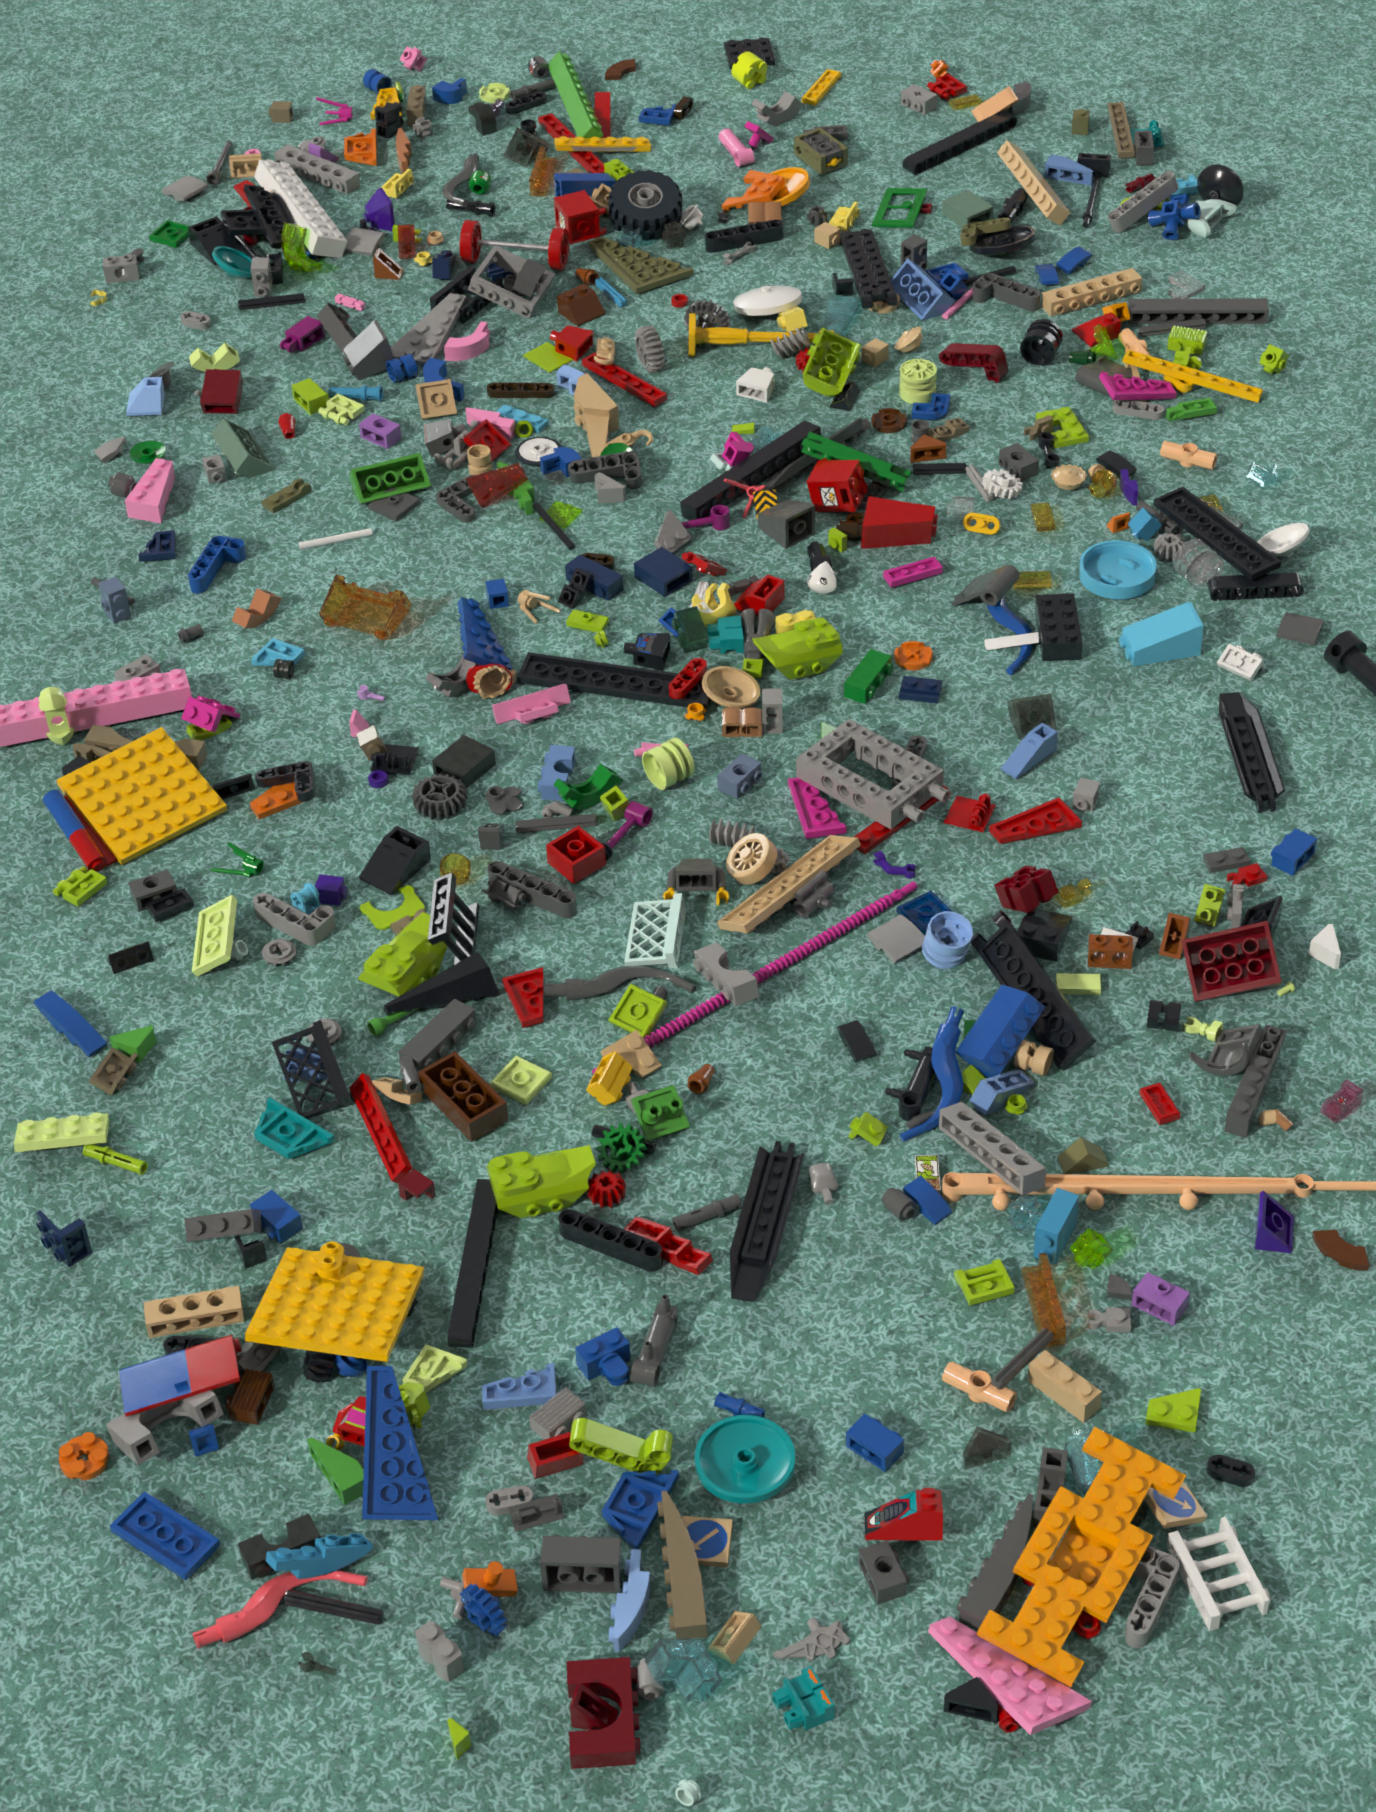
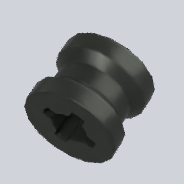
[273,659,295,680]

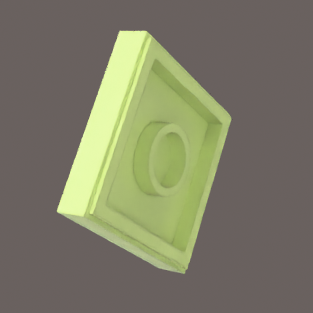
[490,1056,552,1105]

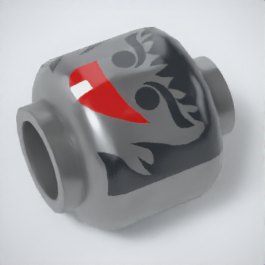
[528,56,550,79]

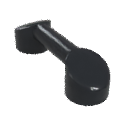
[1038,432,1060,467]

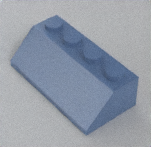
[890,258,955,321]

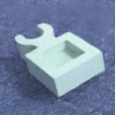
[710,453,734,471]

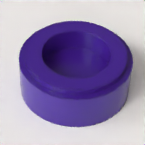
[368,770,389,788]

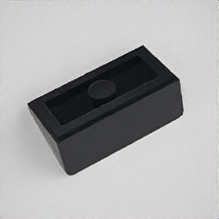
[830,382,860,411]
[212,773,254,800]

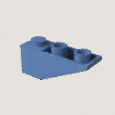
[1001,723,1058,779]

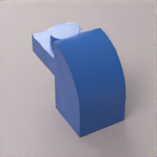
[432,78,467,104]
[540,447,582,477]

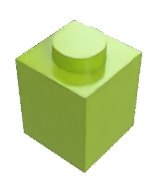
[600,786,629,821]

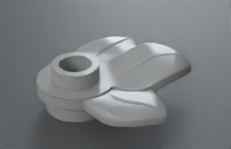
[298,136,326,153]

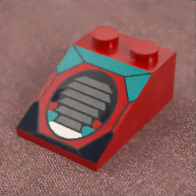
[864,1488,943,1541]

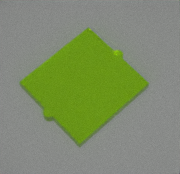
[539,501,582,529]

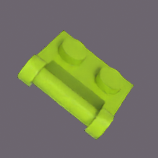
[954,1259,1015,1306]

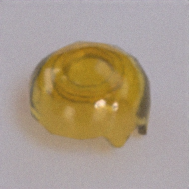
[1088,469,1117,498]
[439,853,471,886]

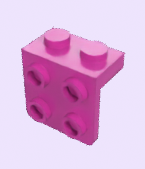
[181,695,240,733]

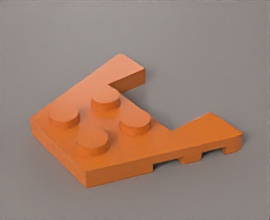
[721,170,785,211]

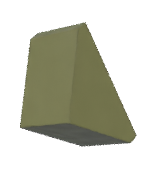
[1057,1137,1109,1175]

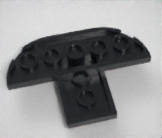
[220,185,296,249]

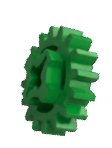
[596,1123,647,1174]

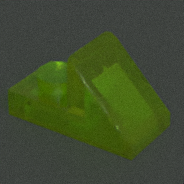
[1090,324,1118,359]

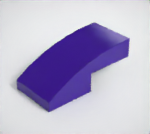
[1119,469,1138,505]

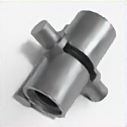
[793,870,834,919]

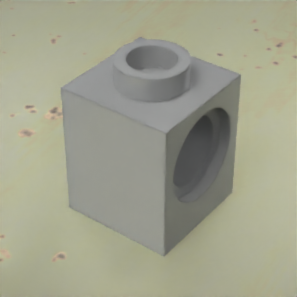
[202,454,227,484]
[1072,778,1100,812]

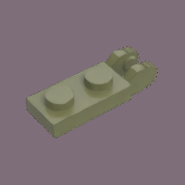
[261,478,312,513]

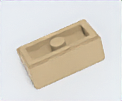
[707,1611,761,1664]

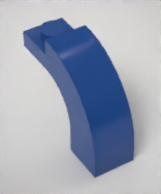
[423,358,465,401]

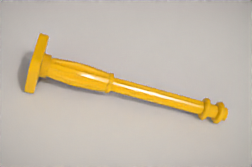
[688,313,838,357]

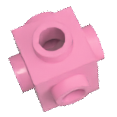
[399,46,428,72]

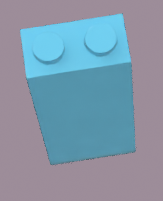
[1119,602,1204,666]

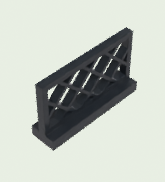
[272,1020,353,1119]

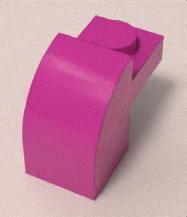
[722,432,754,466]

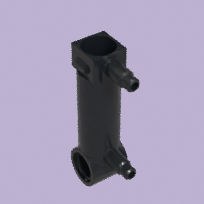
[885,1046,937,1121]

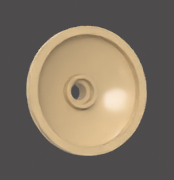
[702,666,760,709]

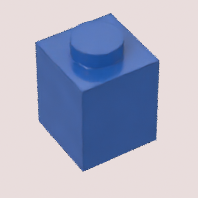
[938,270,968,300]
[485,579,509,609]

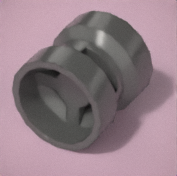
[911,420,929,443]

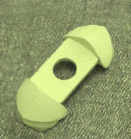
[39,687,74,745]

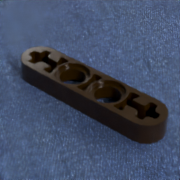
[486,382,555,398]

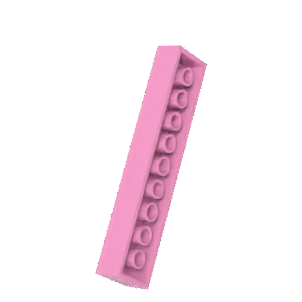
[0,669,192,747]

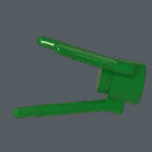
[211,842,264,878]

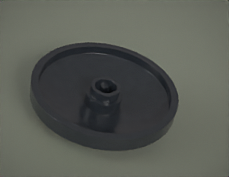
[969,225,1036,255]

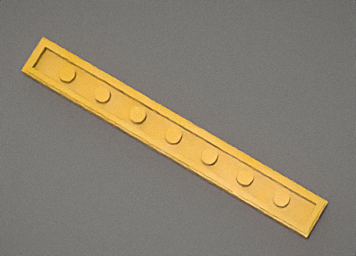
[1122,350,1263,403]

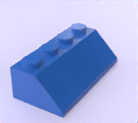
[955,984,1045,1078]

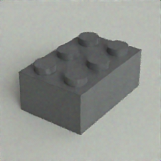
[540,1535,623,1593]

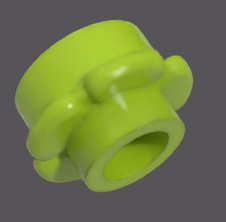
[594,630,609,648]
[1005,1094,1028,1115]

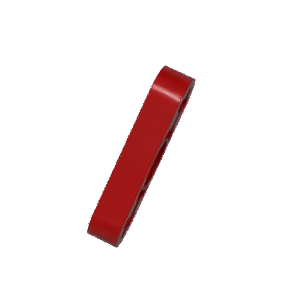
[669,658,707,699]

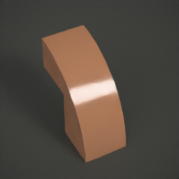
[232,588,282,628]

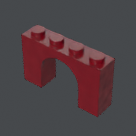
[566,1657,641,1769]

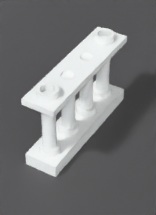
[1167,1517,1271,1631]

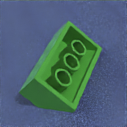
[349,453,431,504]

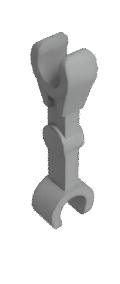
[723,242,756,265]

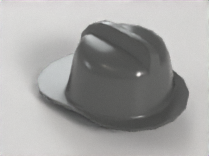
[149,361,174,391]

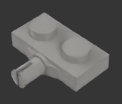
[1227,884,1244,928]

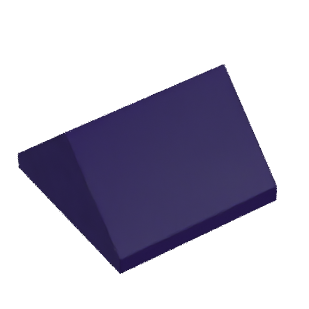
[1255,1191,1294,1253]

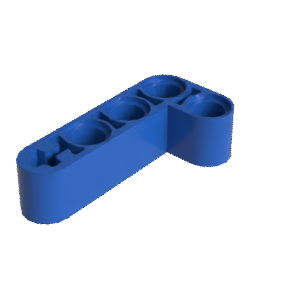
[188,536,246,594]

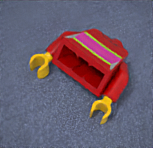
[326,1396,366,1450]

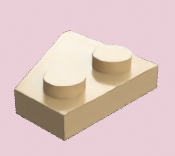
[601,1030,662,1078]

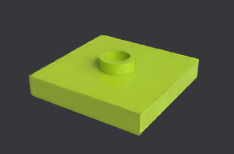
[608,983,668,1039]

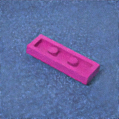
[883,556,943,588]

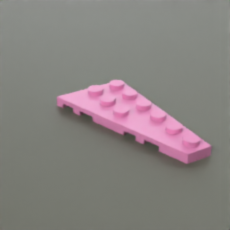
[928,1616,1092,1735]

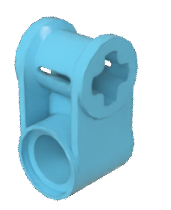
[290,882,320,915]

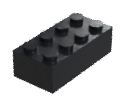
[1035,593,1082,661]

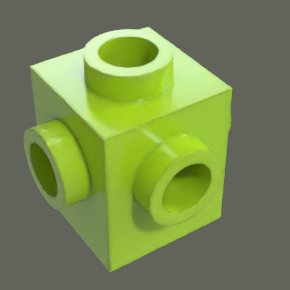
[1259,344,1290,374]

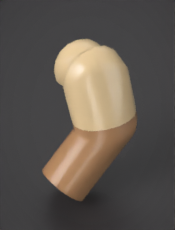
[1258,1109,1293,1132]

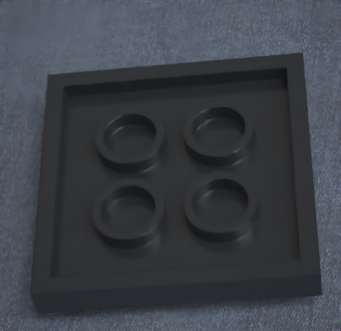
[724,37,775,69]

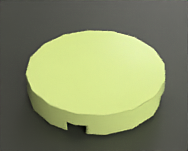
[479,83,510,103]

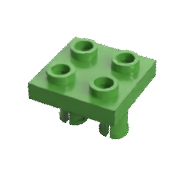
[631,1085,690,1141]

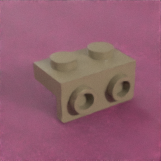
[89,1047,138,1095]

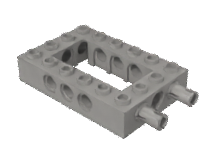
[796,719,951,829]

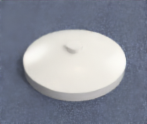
[734,286,802,316]

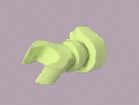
[1183,1017,1224,1042]

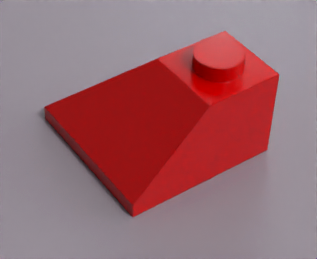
[1072,312,1121,347]

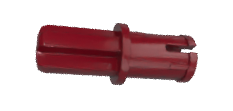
[1125,173,1155,193]

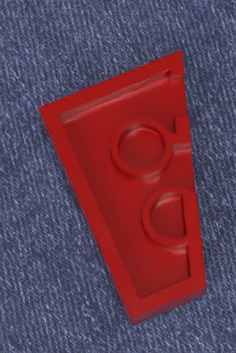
[502,967,544,1028]

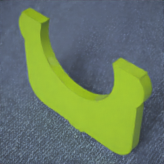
[360,885,425,930]

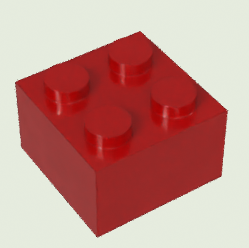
[546,825,606,884]

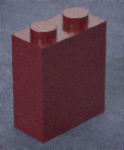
[200,369,244,414]

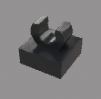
[1125,921,1154,950]

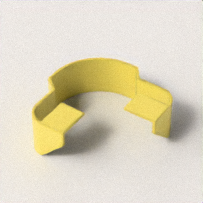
[90,289,107,306]

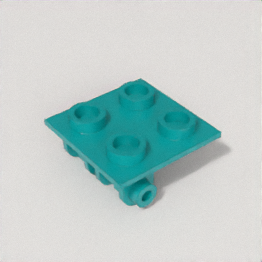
[1130,120,1165,147]

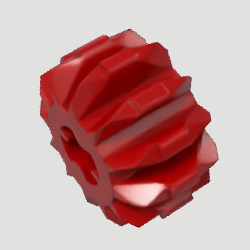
[587,1170,626,1209]

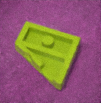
[1146,1388,1201,1433]

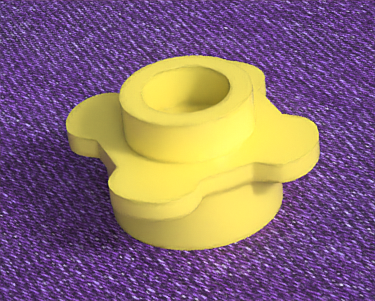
[414,251,432,266]

